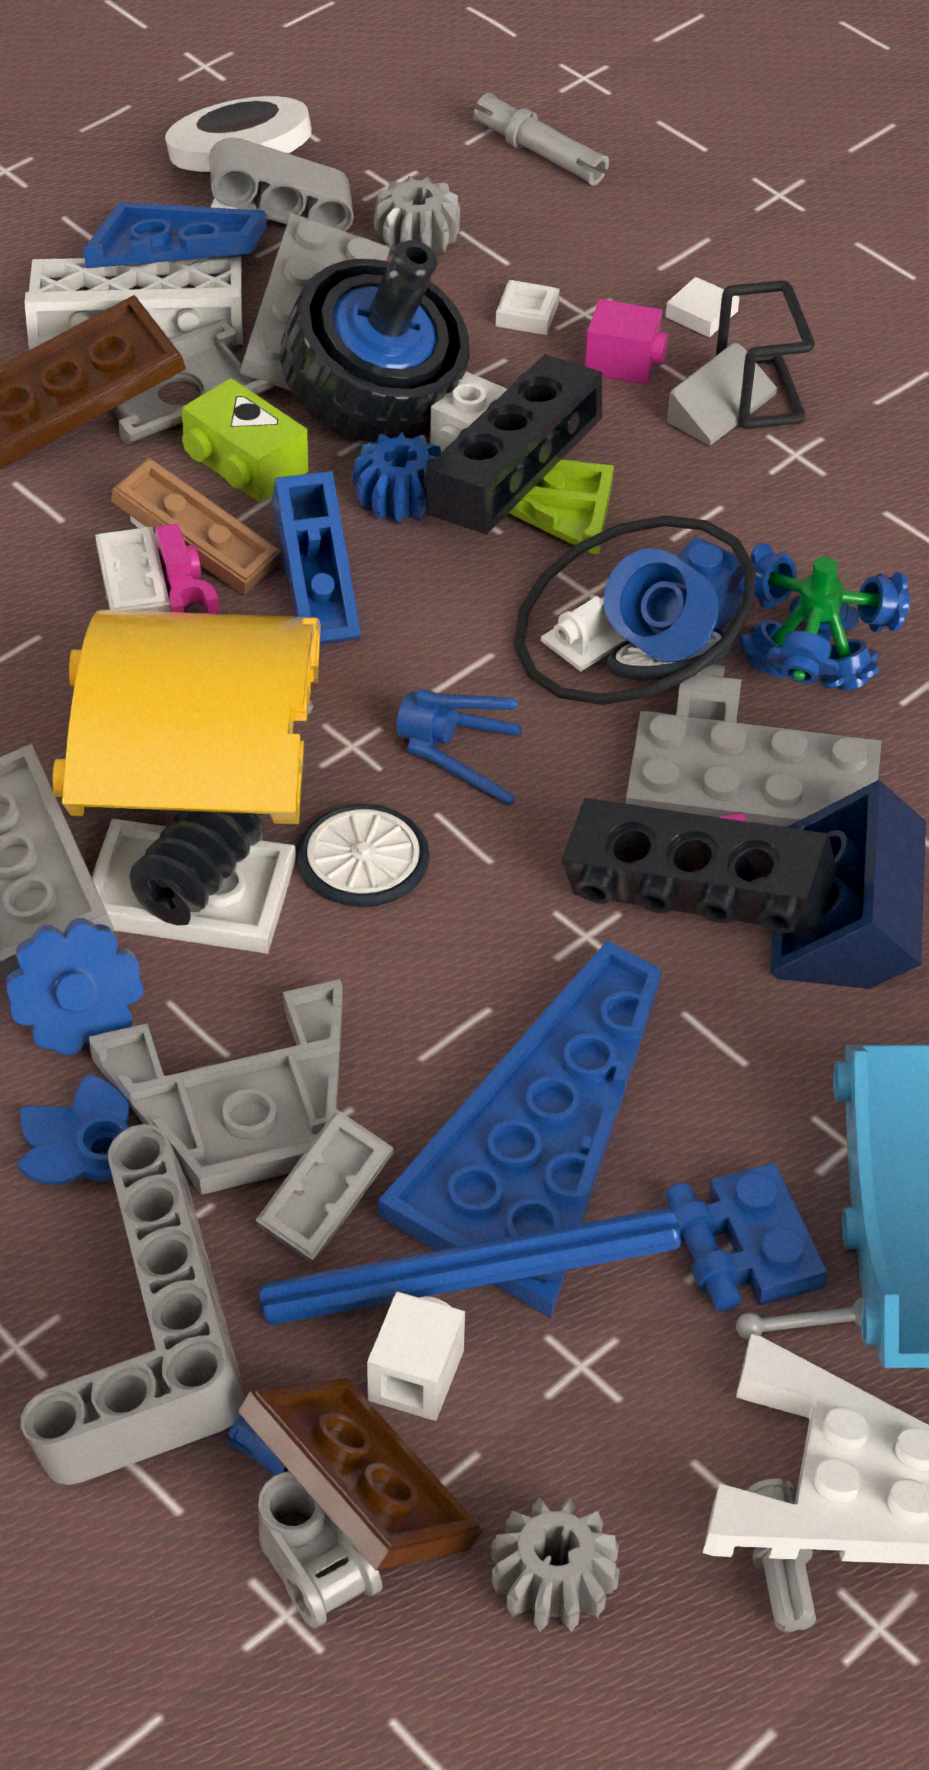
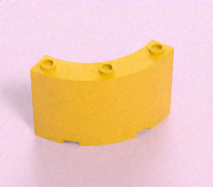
[53,609,321,824]

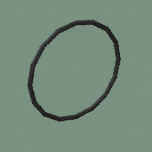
[514,515,756,705]

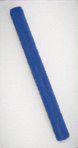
[259,1207,681,1325]

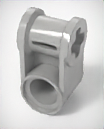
[258,1471,383,1629]

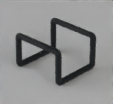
[716,280,815,429]

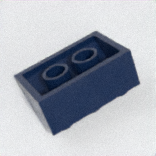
[770,780,926,989]

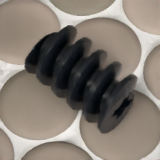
[129,810,264,926]

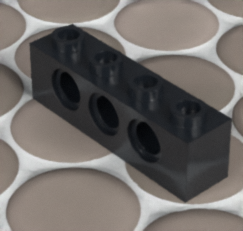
[423,354,602,535]
[561,798,837,934]

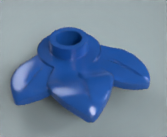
[17,1074,130,1185]

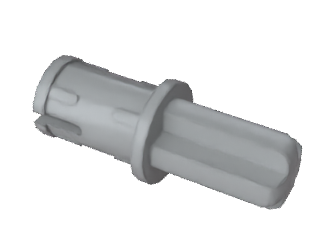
[747,1478,816,1633]

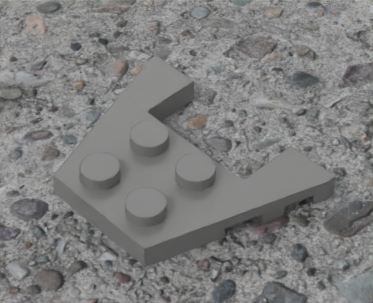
[89,979,343,1195]

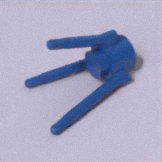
[396,689,522,805]

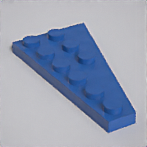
[378,940,662,1318]

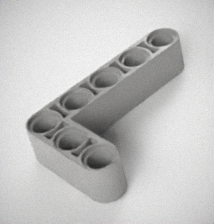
[20,1124,246,1485]

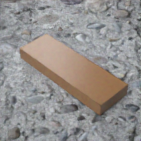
[111,458,282,596]

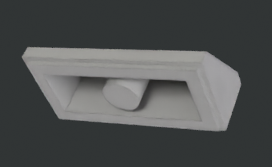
[667,342,777,446]

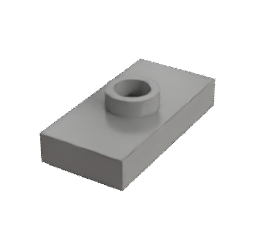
[255,1109,393,1265]

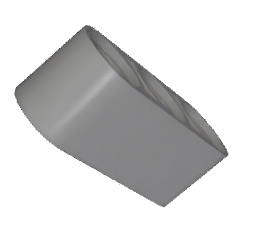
[209,137,354,231]

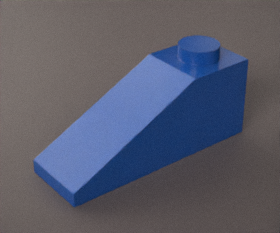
[272,471,361,645]

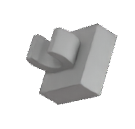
[676,664,742,723]

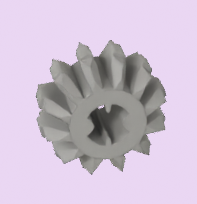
[374,176,460,253]
[491,1496,620,1633]

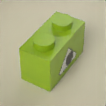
[182,378,309,503]

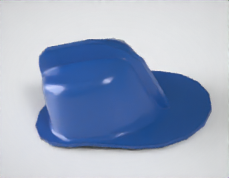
[604,548,719,662]

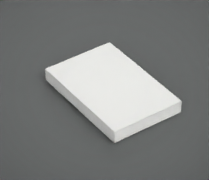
[91,818,296,954]

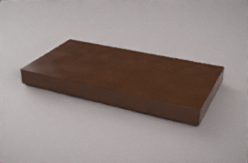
[0,295,186,469]

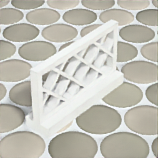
[24,256,243,350]

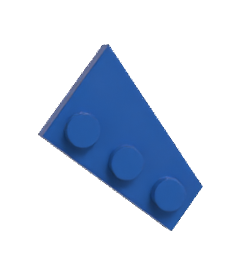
[83,202,267,268]

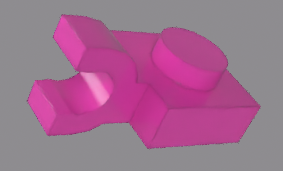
[155,523,219,614]

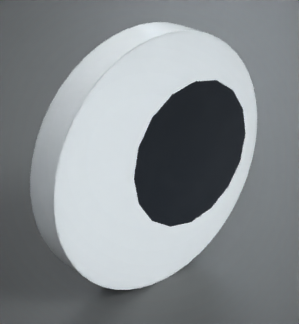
[165,96,312,172]

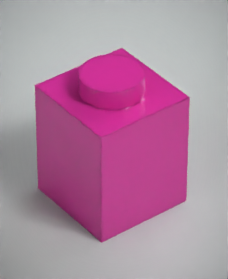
[585,299,669,385]

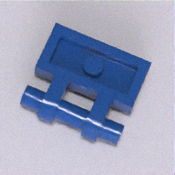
[665,1163,827,1311]

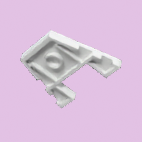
[703,1334,929,1564]

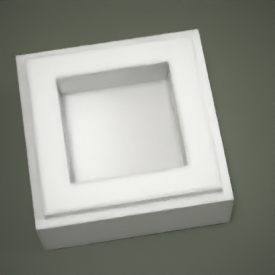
[665,277,739,337]
[496,280,560,335]

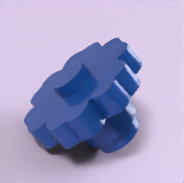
[5,918,144,1055]

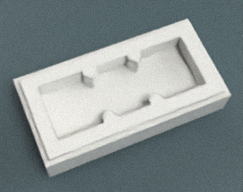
[95,527,171,612]

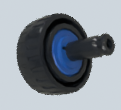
[280,240,470,443]

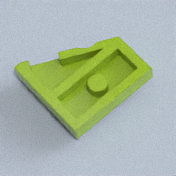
[509,459,614,554]

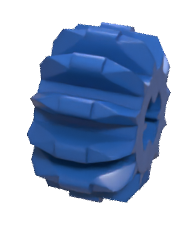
[353,432,441,524]

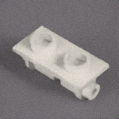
[540,596,629,672]

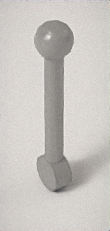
[736,1297,864,1340]

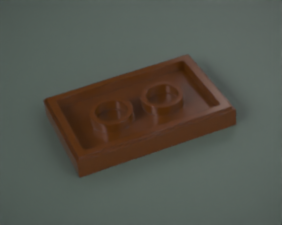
[238,1378,483,1571]

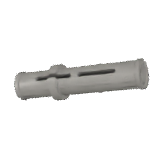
[473,93,609,186]

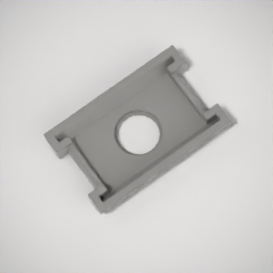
[111,319,274,444]

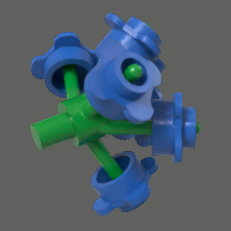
[739,543,910,690]

